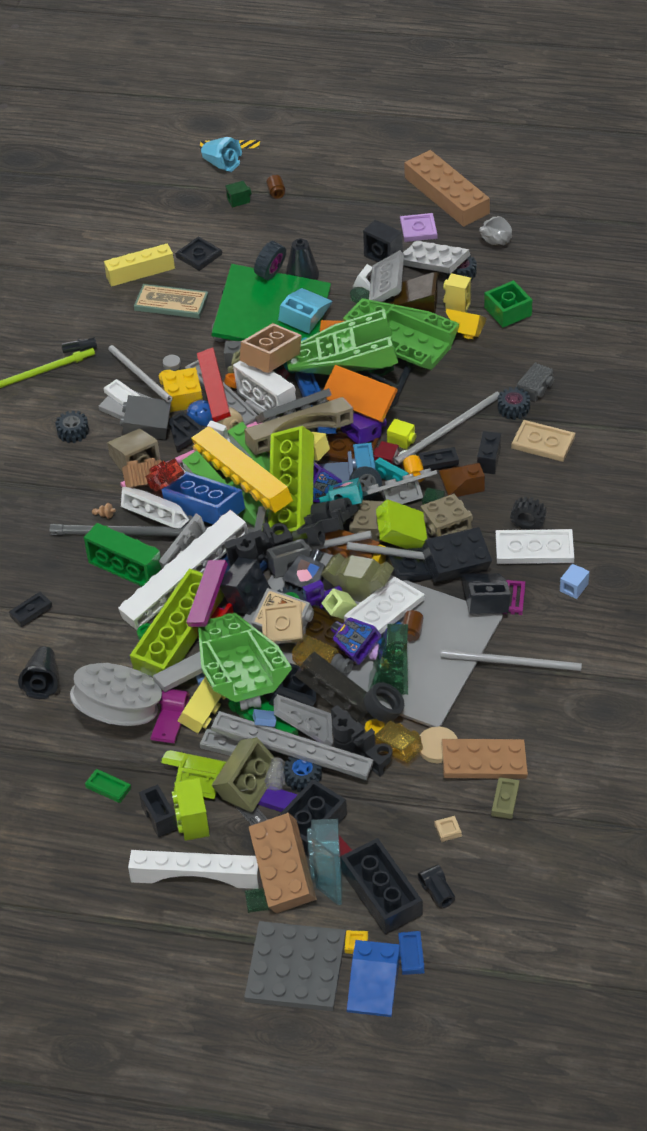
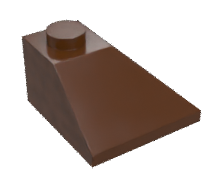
[439,463,485,497]

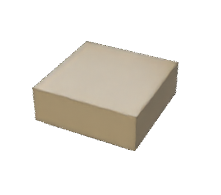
[435,816,462,842]

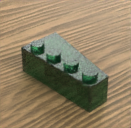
[368,624,409,695]

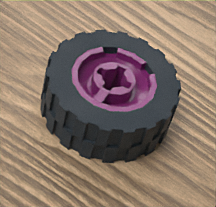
[254,241,287,280]

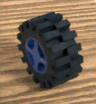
[284,756,322,792]

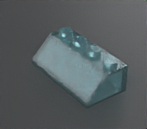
[307,819,342,905]

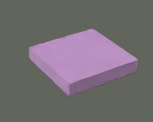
[400,213,437,242]

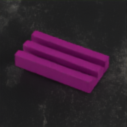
[503,580,525,615]

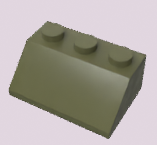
[211,737,281,812]

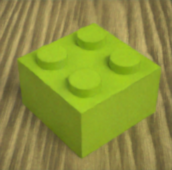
[172,778,210,841]

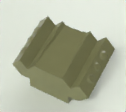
[321,553,394,602]

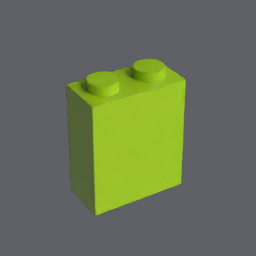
[376,499,427,549]

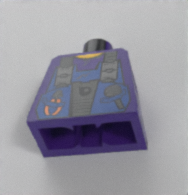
[313,462,342,502]
[331,617,382,665]

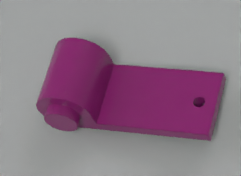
[151,689,190,743]

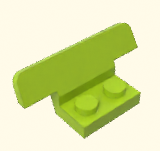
[161,750,226,799]

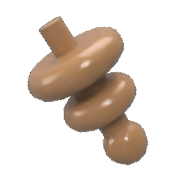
[92,503,116,519]

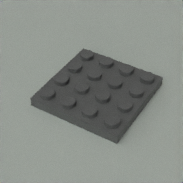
[244,921,346,1012]

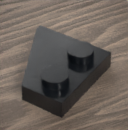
[169,411,204,451]

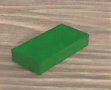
[85,769,131,803]

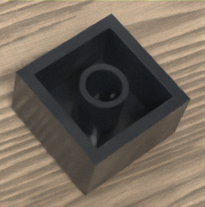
[363,220,403,263]
[220,557,270,615]
[269,663,317,706]

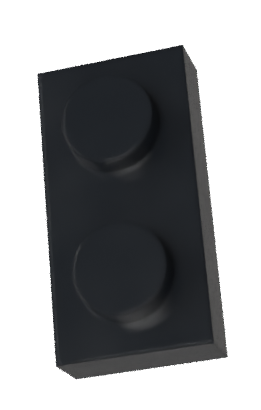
[419,447,459,470]
[9,592,52,627]

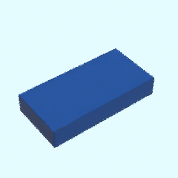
[398,931,425,975]

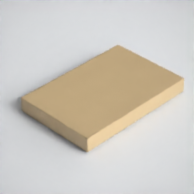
[511,420,575,462]

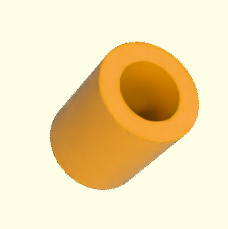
[403,455,424,483]

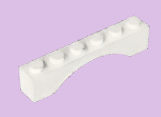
[128,850,260,889]

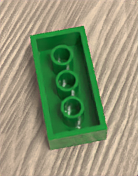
[84,523,162,587]

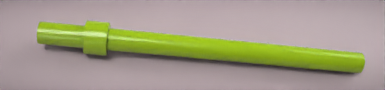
[0,348,95,388]

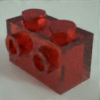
[145,458,185,492]

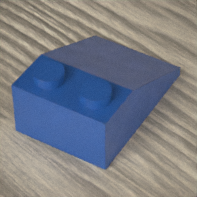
[347,940,400,1017]

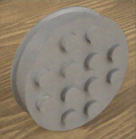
[70,663,162,726]

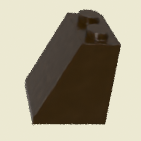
[391,272,438,314]

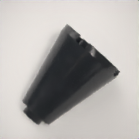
[285,238,319,280]
[18,646,58,699]

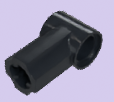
[418,864,455,908]

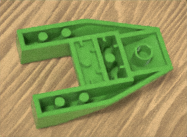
[287,309,398,375]
[182,422,270,527]

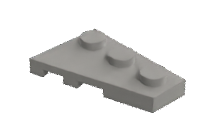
[274,694,333,746]

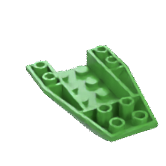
[343,298,459,370]
[198,613,292,702]

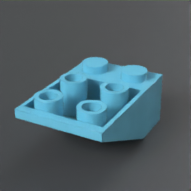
[278,288,332,333]

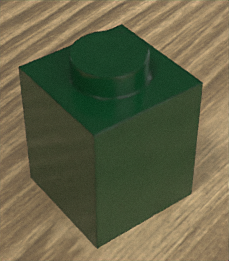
[225,180,252,208]

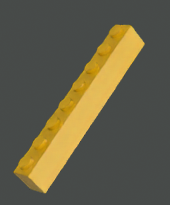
[191,426,293,513]

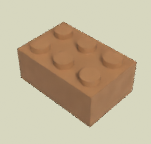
[240,323,302,373]

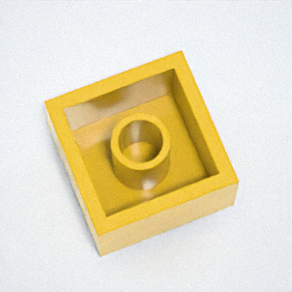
[161,367,203,412]

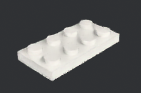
[496,529,574,564]
[344,577,425,634]

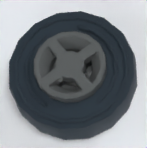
[349,466,382,500]

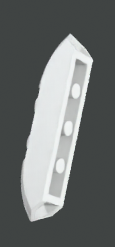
[121,487,189,528]

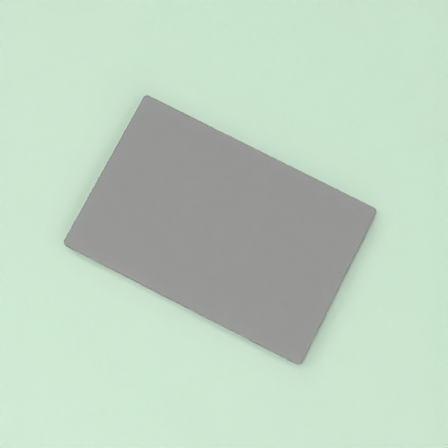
[243,551,503,727]

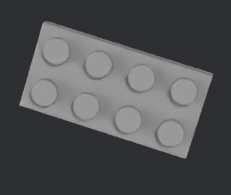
[403,241,470,273]
[369,250,404,302]

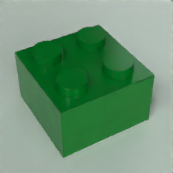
[484,280,533,328]

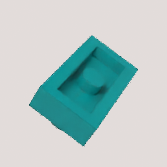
[375,457,409,482]

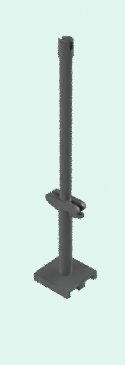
[49,506,268,536]

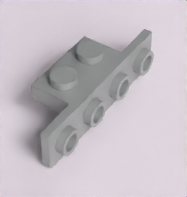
[363,468,437,504]

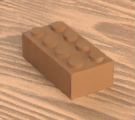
[249,813,317,913]

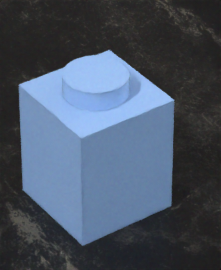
[560,564,589,599]

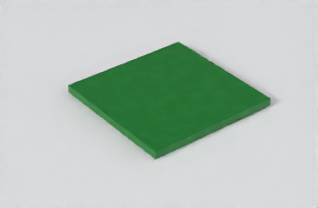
[211,264,331,341]

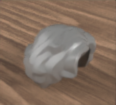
[479,216,512,245]

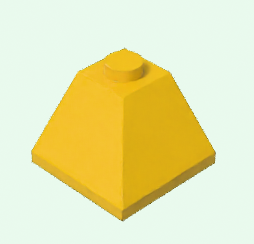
[446,309,487,339]

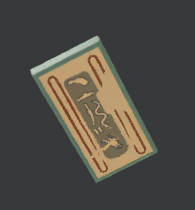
[134,284,209,319]

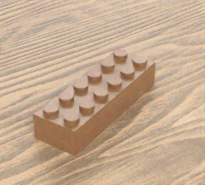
[404,150,490,227]

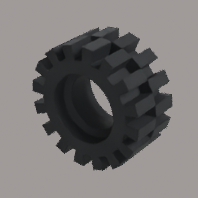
[510,496,547,530]

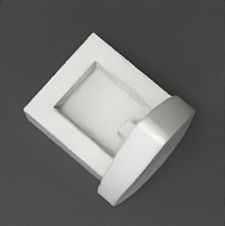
[353,264,373,293]

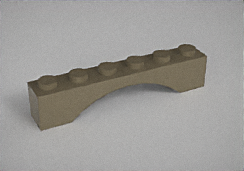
[244,397,353,455]

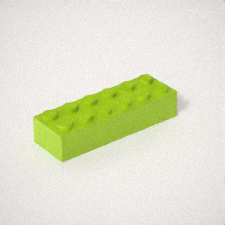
[268,426,314,541]
[130,568,225,677]

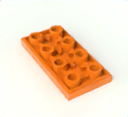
[323,365,398,423]

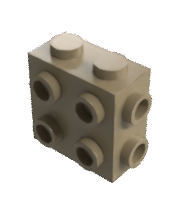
[420,494,473,537]
[349,500,385,542]

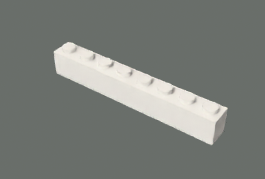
[118,510,249,630]

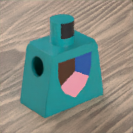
[319,478,364,505]

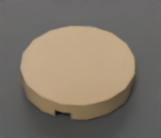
[417,726,458,764]

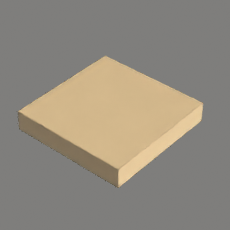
[262,602,304,644]

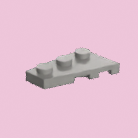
[159,513,206,569]

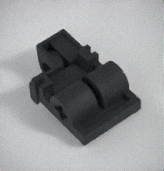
[297,498,358,547]
[224,522,293,568]
[331,705,393,777]

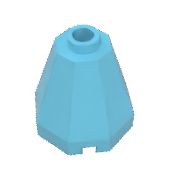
[201,137,242,172]

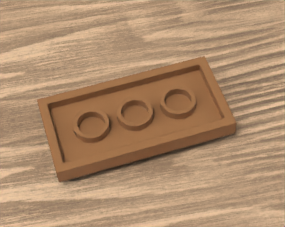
[441,739,528,779]

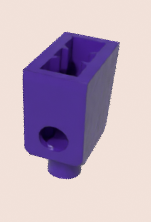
[340,412,387,444]

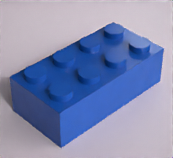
[162,471,245,524]

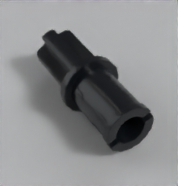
[62,337,97,353]

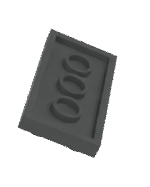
[255,388,332,424]

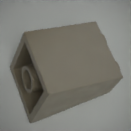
[107,428,160,473]

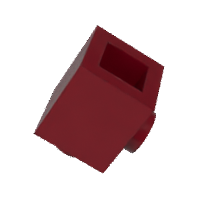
[373,441,399,465]

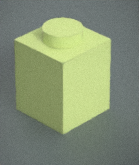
[322,589,357,619]

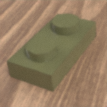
[491,777,520,819]

